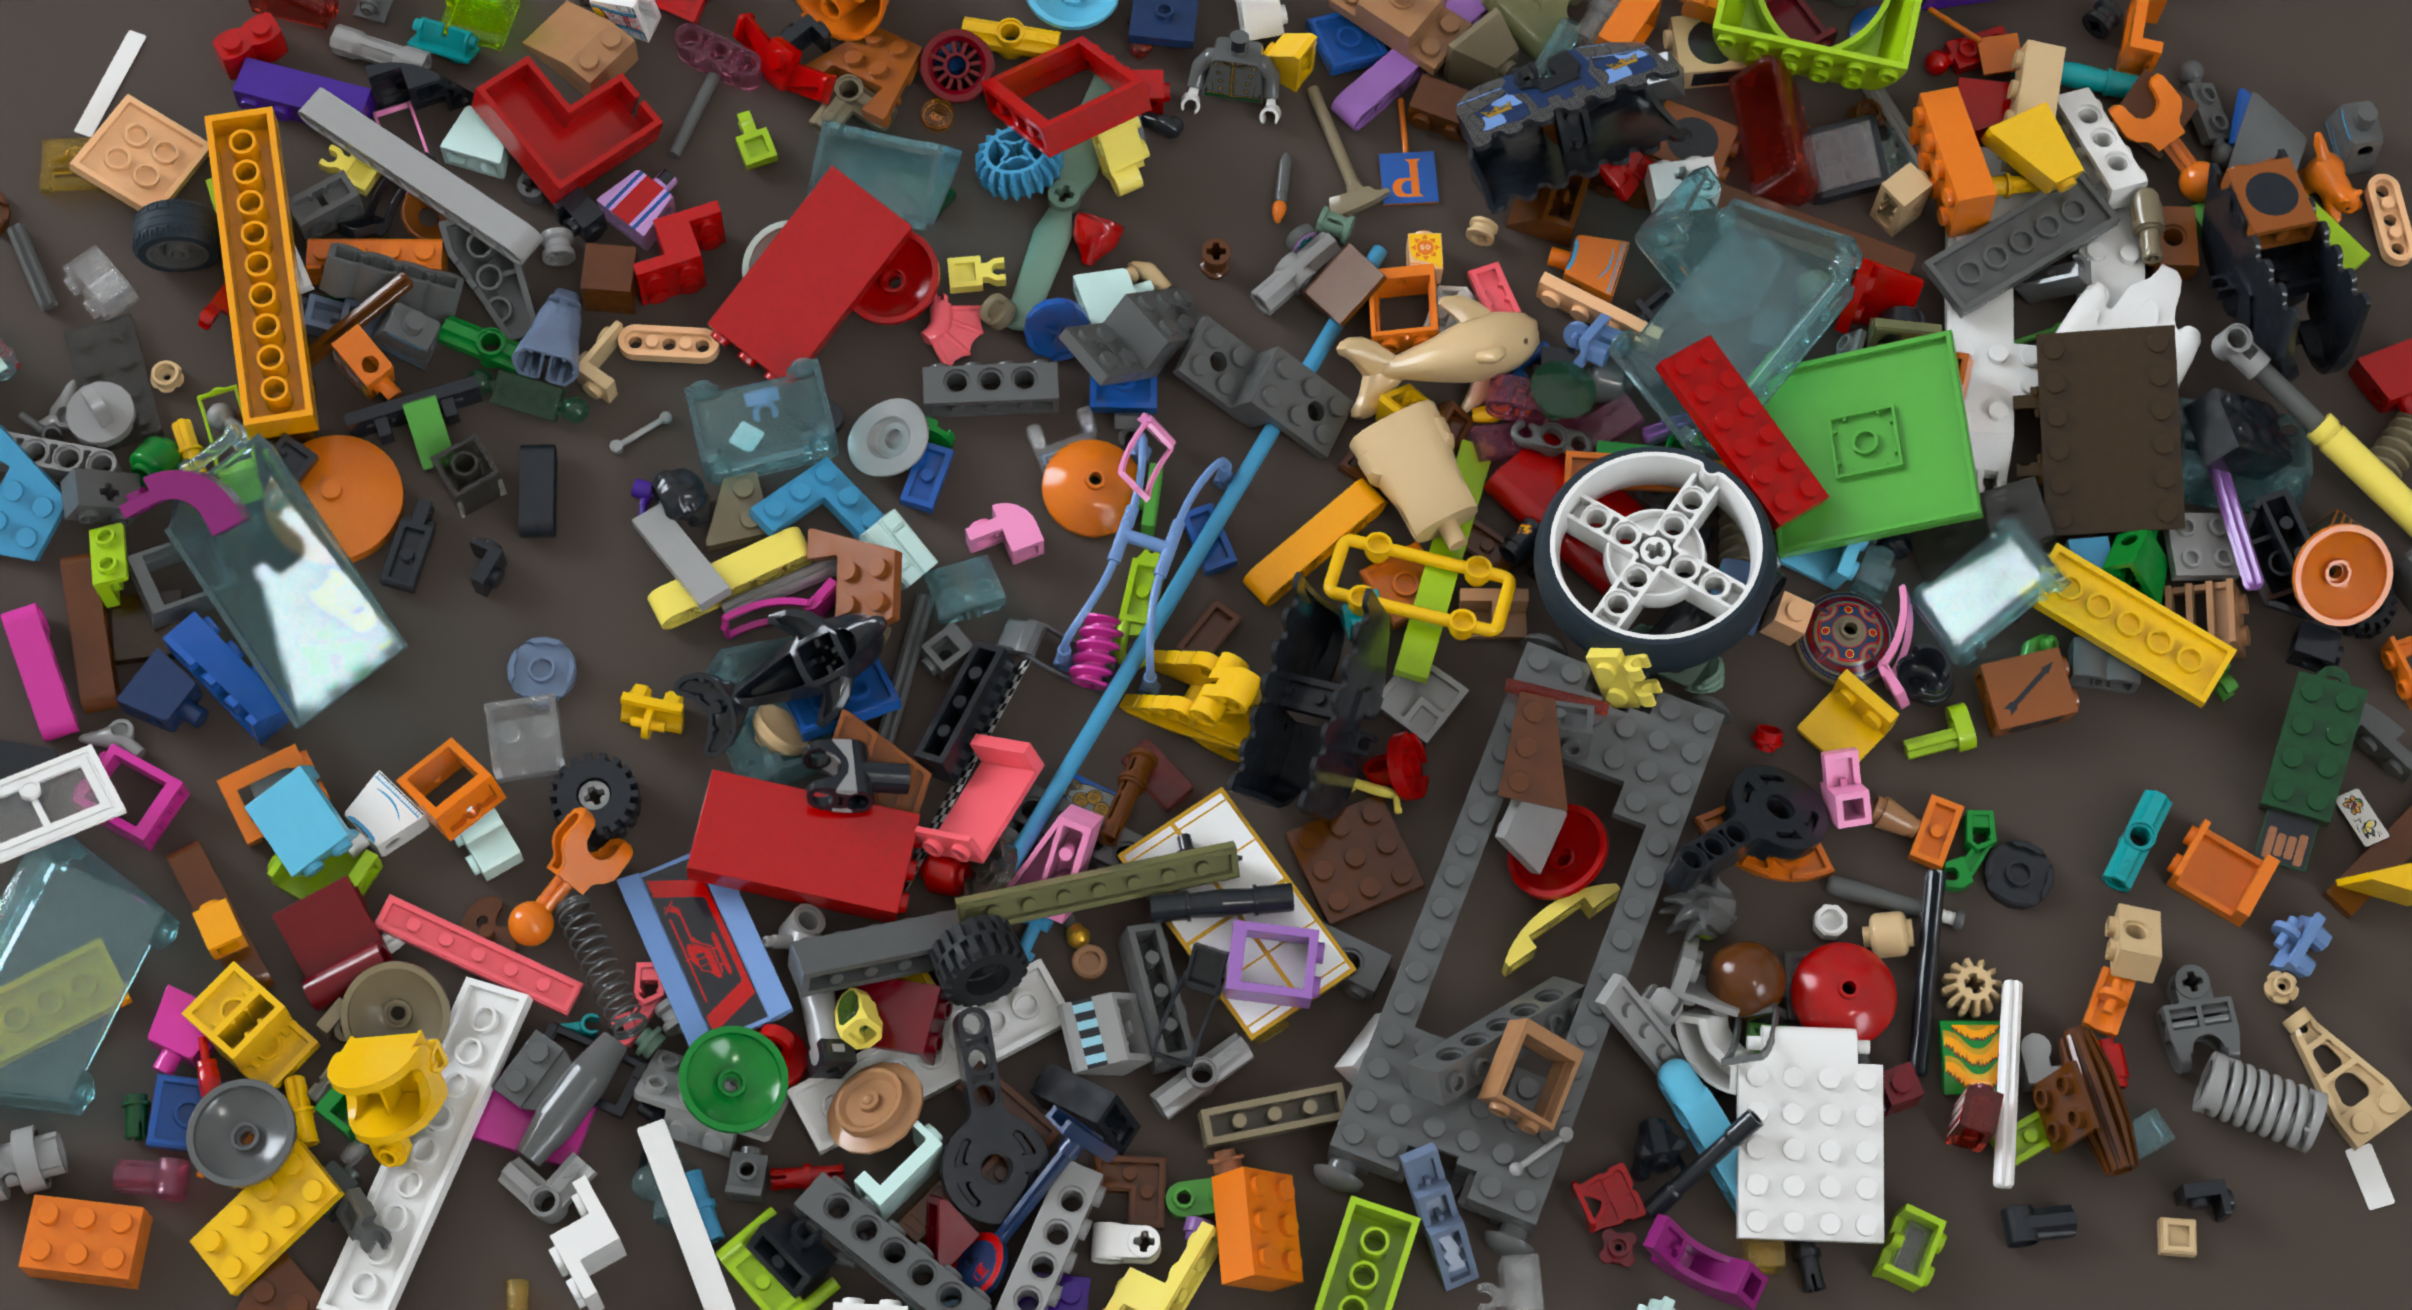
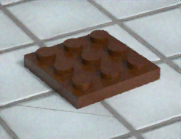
[1285,795,1425,927]

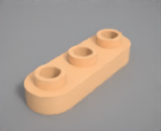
[2364,174,2412,267]
[618,324,720,364]

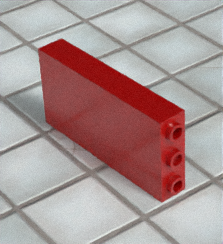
[707,165,914,389]
[687,769,922,923]

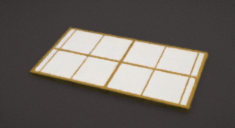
[1117,787,1357,1042]

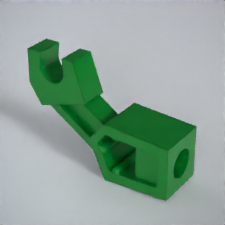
[1942,810,1997,892]

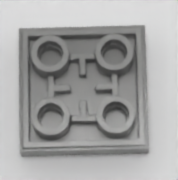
[1495,799,1567,874]

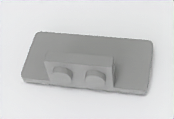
[634,1049,790,1158]

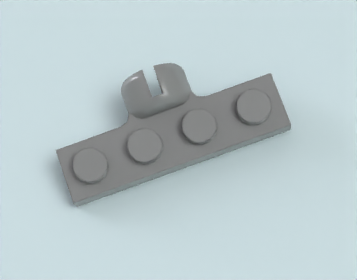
[1595,973,1688,1076]

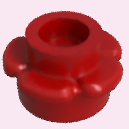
[1750,724,1784,753]

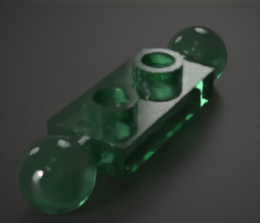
[468,368,589,423]

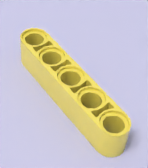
[647,527,813,630]

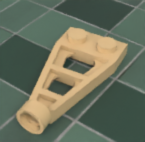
[2282,1006,2412,1151]

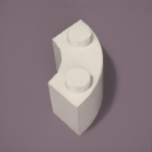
[1675,1008,1758,1095]

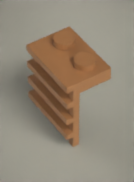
[2162,578,2251,660]

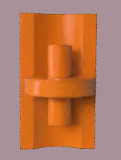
[2081,966,2137,1038]

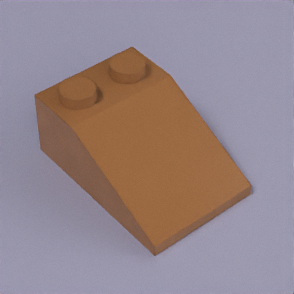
[522,1,639,96]

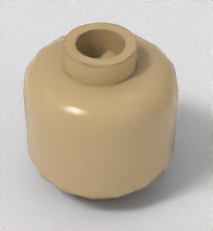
[1862,911,1915,959]

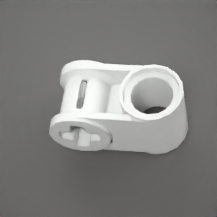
[1091,1222,1162,1265]

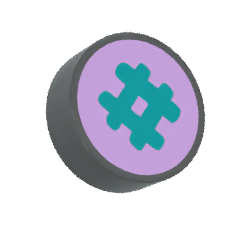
[1285,223,1318,253]

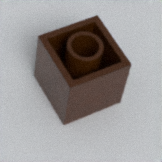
[580,243,640,315]

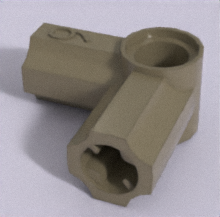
[808,74,898,141]

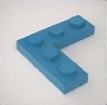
[749,457,884,541]

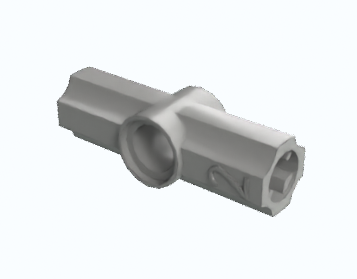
[1250,231,1341,316]
[1149,1032,1254,1121]

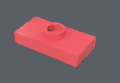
[1467,261,1522,313]

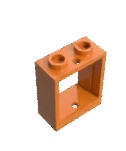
[1596,0,1662,44]
[1369,263,1440,354]
[396,737,507,842]

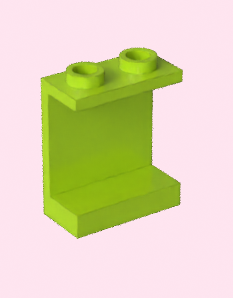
[266,849,384,900]

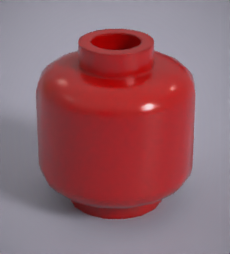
[919,854,974,897]

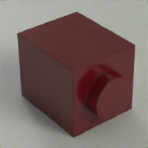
[1883,1061,1925,1117]

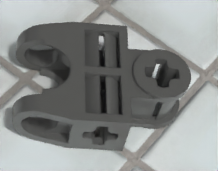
[2154,964,2240,1074]

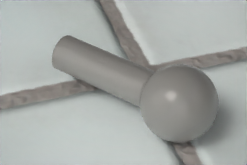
[207,403,259,446]

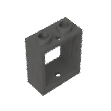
[127,529,237,630]

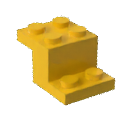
[181,961,321,1090]

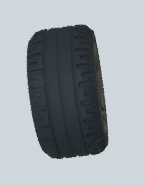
[132,199,222,272]

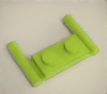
[715,1206,841,1310]

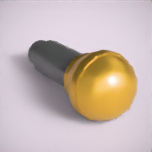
[1063,913,1091,949]

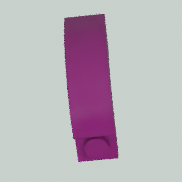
[118,469,252,536]
[1643,1214,1769,1310]

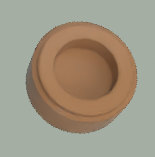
[1072,944,1107,982]

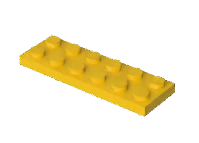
[2021,543,2237,708]

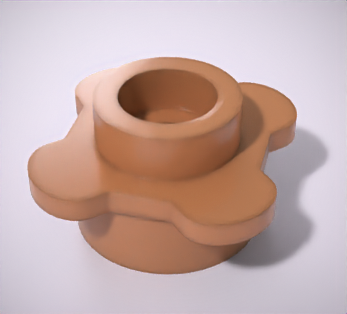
[1207,1147,1244,1174]

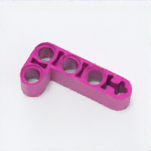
[1,602,80,743]

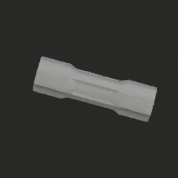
[329,24,433,70]

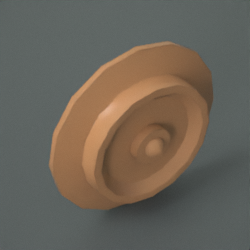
[827,1062,924,1155]

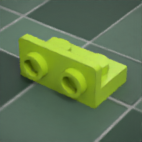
[89,522,129,608]

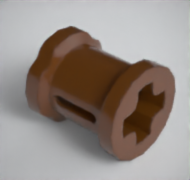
[1200,238,1231,280]

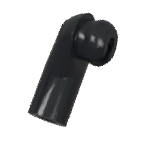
[1140,111,1184,138]

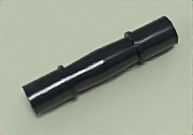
[1149,883,1294,923]

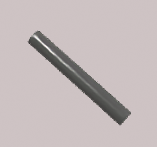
[667,72,721,159]

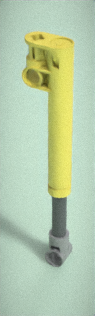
[2211,323,2412,538]

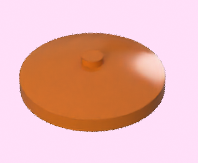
[265,435,405,565]

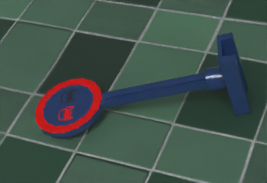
[951,1105,1118,1299]

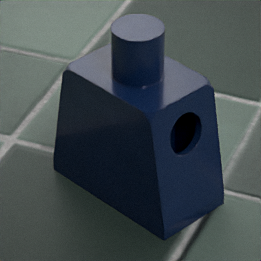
[116,648,209,732]

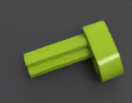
[1902,702,1977,760]

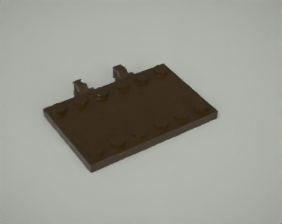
[2013,325,2186,537]

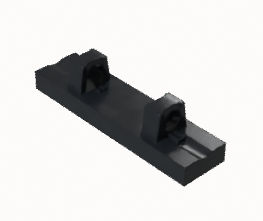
[343,375,483,445]

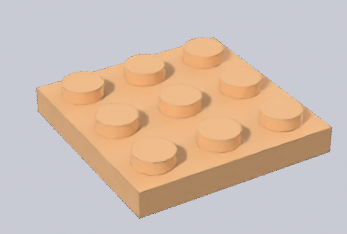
[70,94,209,211]

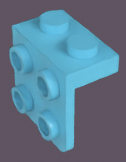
[1777,541,1869,590]

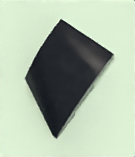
[365,62,474,111]

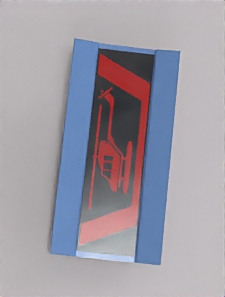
[616,854,793,1047]

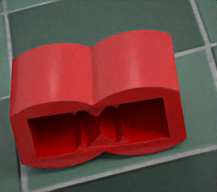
[212,13,288,80]

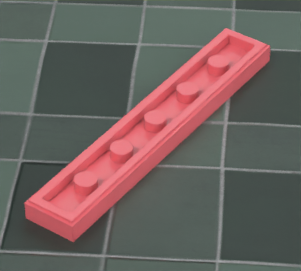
[374,894,584,1018]

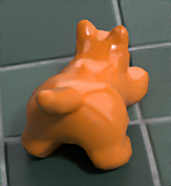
[2297,132,2363,223]

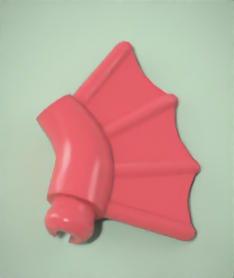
[920,293,984,366]

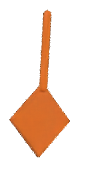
[1928,7,2021,76]

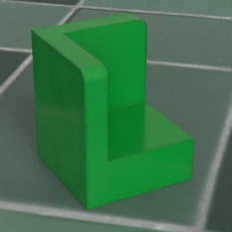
[314,1087,357,1143]

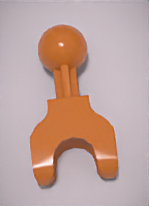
[2108,73,2210,203]
[508,807,633,947]

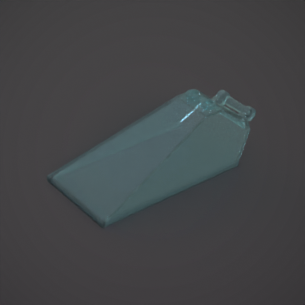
[164,424,408,729]

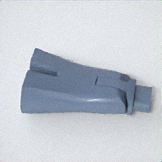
[511,288,582,387]

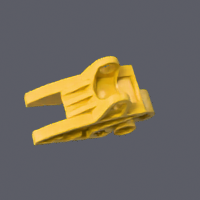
[1119,650,1262,762]

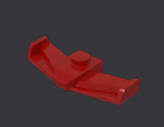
[733,12,837,105]

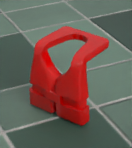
[1599,152,1653,202]
[1570,1162,1647,1233]

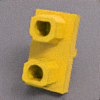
[620,683,684,740]

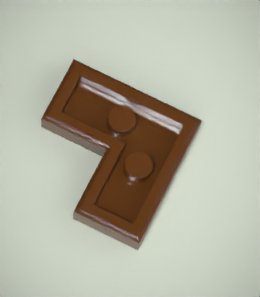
[1094,1155,1167,1231]

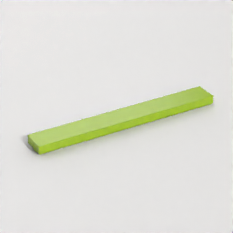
[1393,439,1494,684]

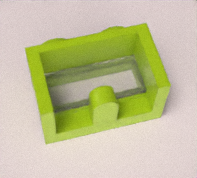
[1871,1203,1947,1292]

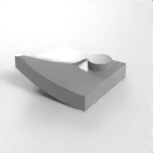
[1380,664,1470,746]

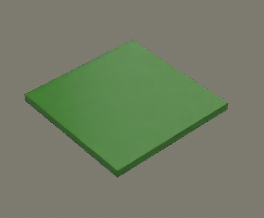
[1752,329,1984,559]

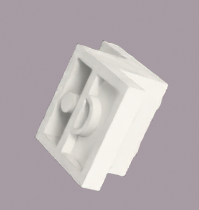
[549,1175,627,1310]

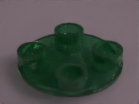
[1529,361,1596,420]

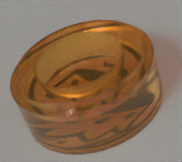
[921,98,954,133]

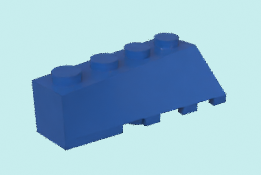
[162,611,292,746]

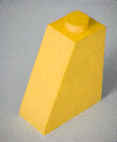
[1981,102,2084,194]

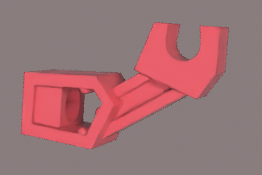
[610,962,667,1047]

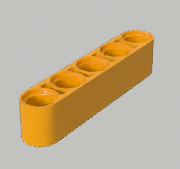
[1243,478,1387,607]

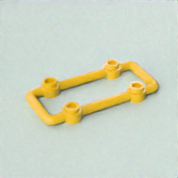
[1323,532,1516,640]

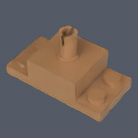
[1328,0,1472,75]

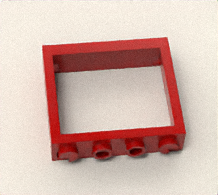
[981,36,1152,158]

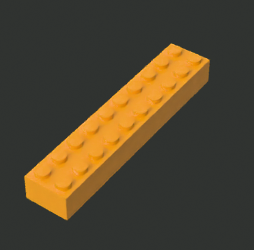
[204,106,319,441]

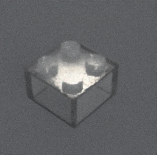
[484,693,567,783]

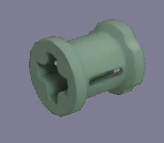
[1315,206,1356,245]

